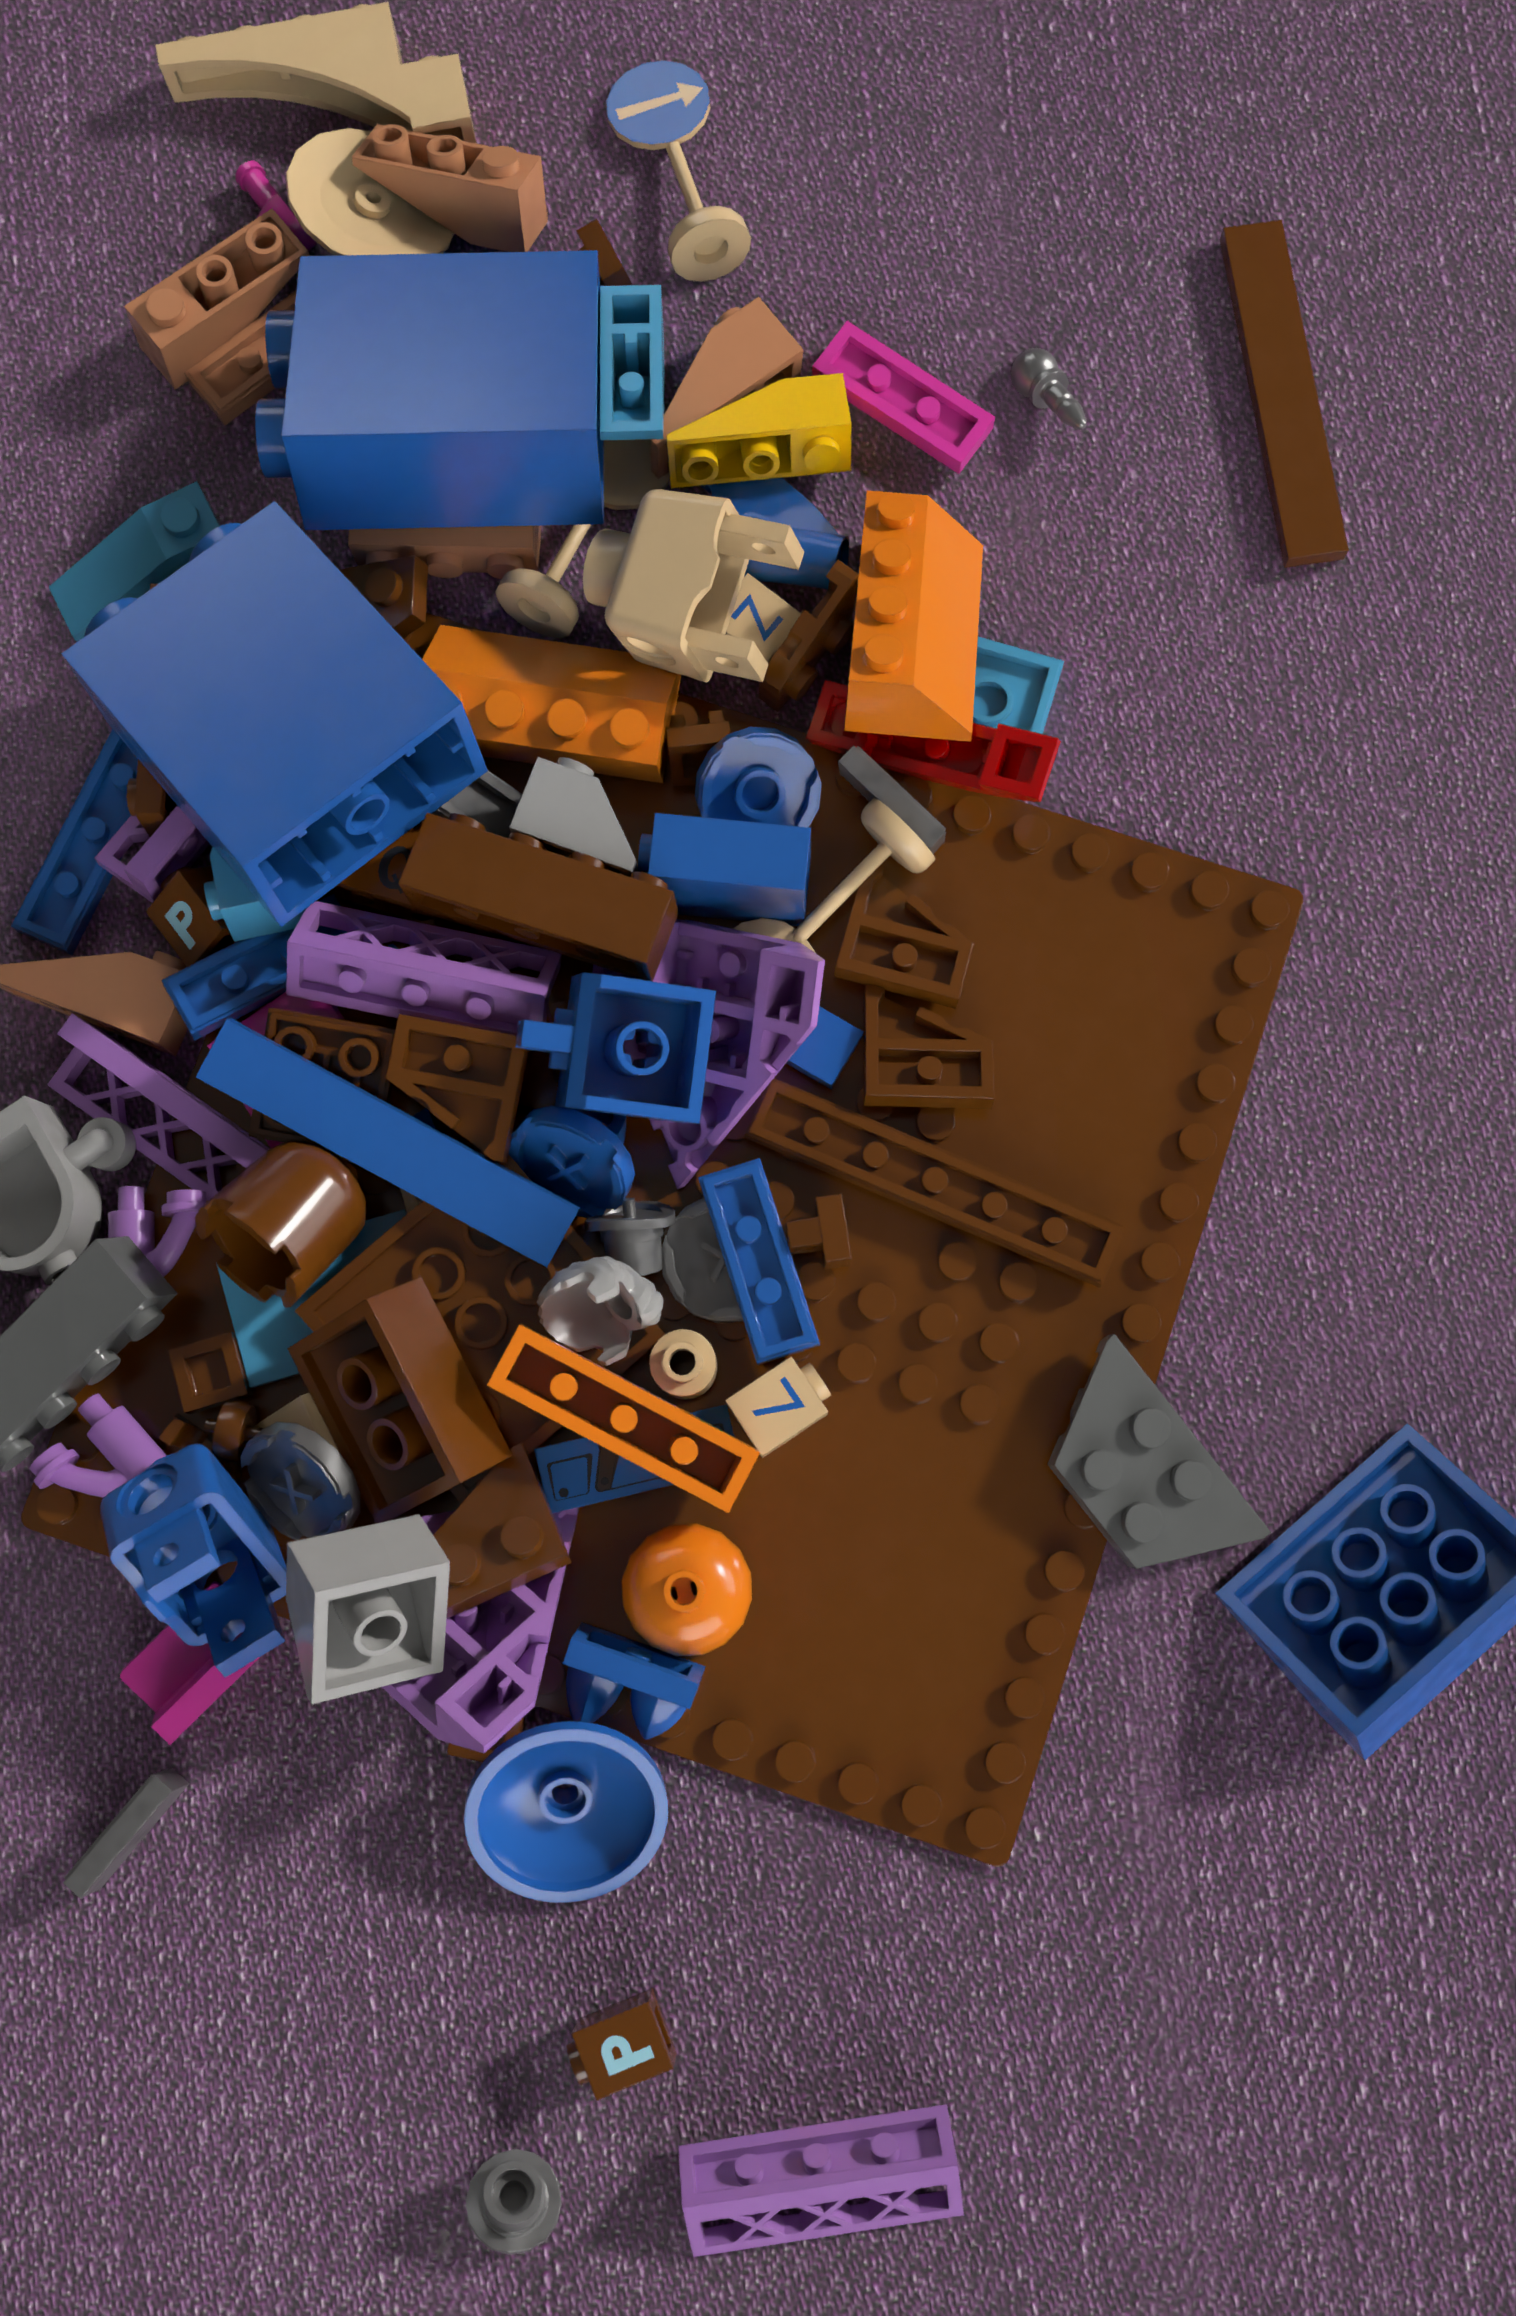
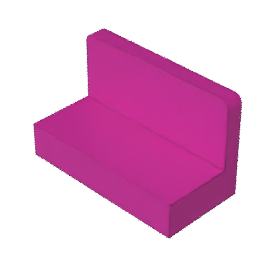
[120,1581,261,1745]

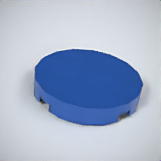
[695,727,822,827]

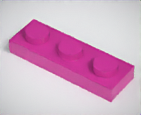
[812,321,995,474]

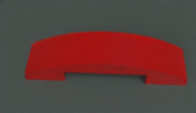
[806,680,1061,802]

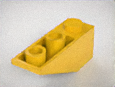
[666,373,851,488]

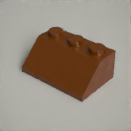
[287,1277,513,1523]

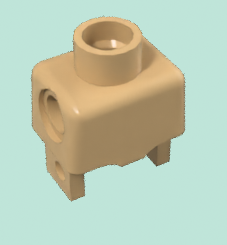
[583,489,804,682]

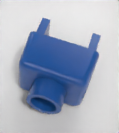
[100,1444,287,1678]

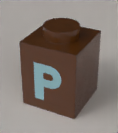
[146,866,238,967]
[567,1988,677,2101]

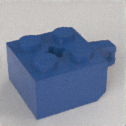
[515,973,716,1124]

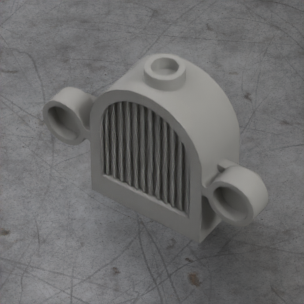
[0,1096,136,1285]

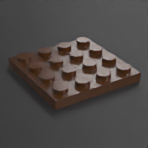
[295,1151,665,1504]

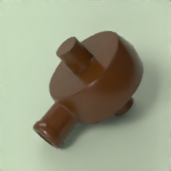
[203,1401,264,1481]

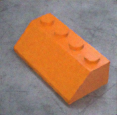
[844,490,983,742]
[422,625,681,783]

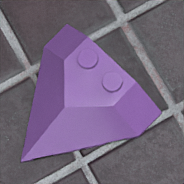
[593,919,825,1189]
[382,1507,579,1753]

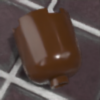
[195,1141,366,1308]

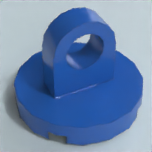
[509,1106,635,1218]

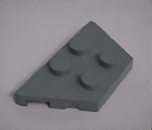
[1047,1334,1271,1569]

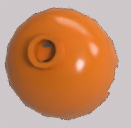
[621,1523,752,1657]

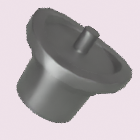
[585,1198,676,1276]
[466,2149,562,2255]

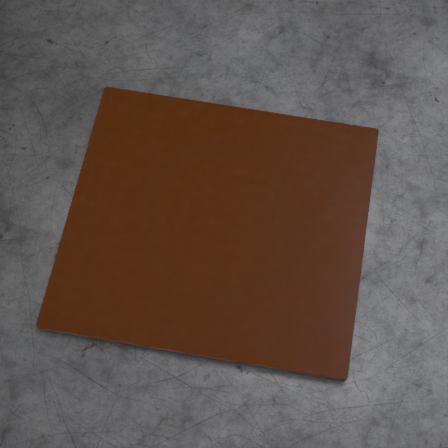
[21,613,1304,1867]

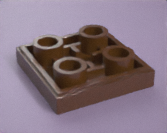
[249,1007,396,1151]

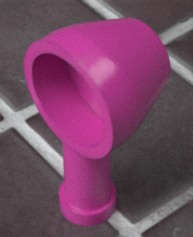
[235,161,317,251]

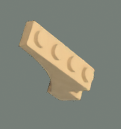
[156,2,477,144]

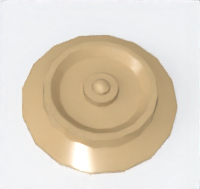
[285,128,454,255]

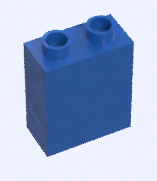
[255,250,604,530]
[61,501,488,927]

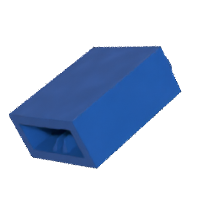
[638,813,811,926]

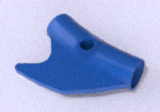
[701,478,850,590]

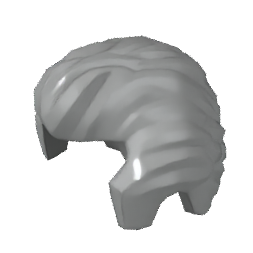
[537,1256,663,1366]

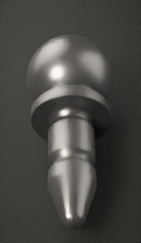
[1011,348,1087,430]

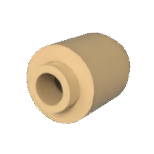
[649,1329,718,1400]

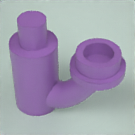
[108,1186,206,1277]
[29,1393,167,1498]

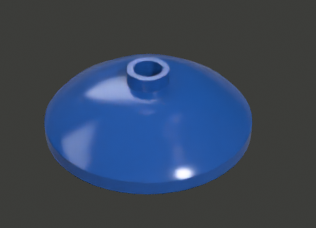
[464,1722,668,1903]

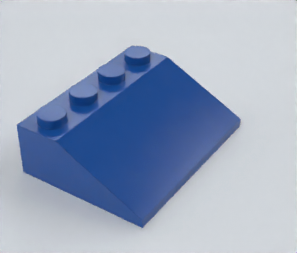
[1216,1423,1516,1761]

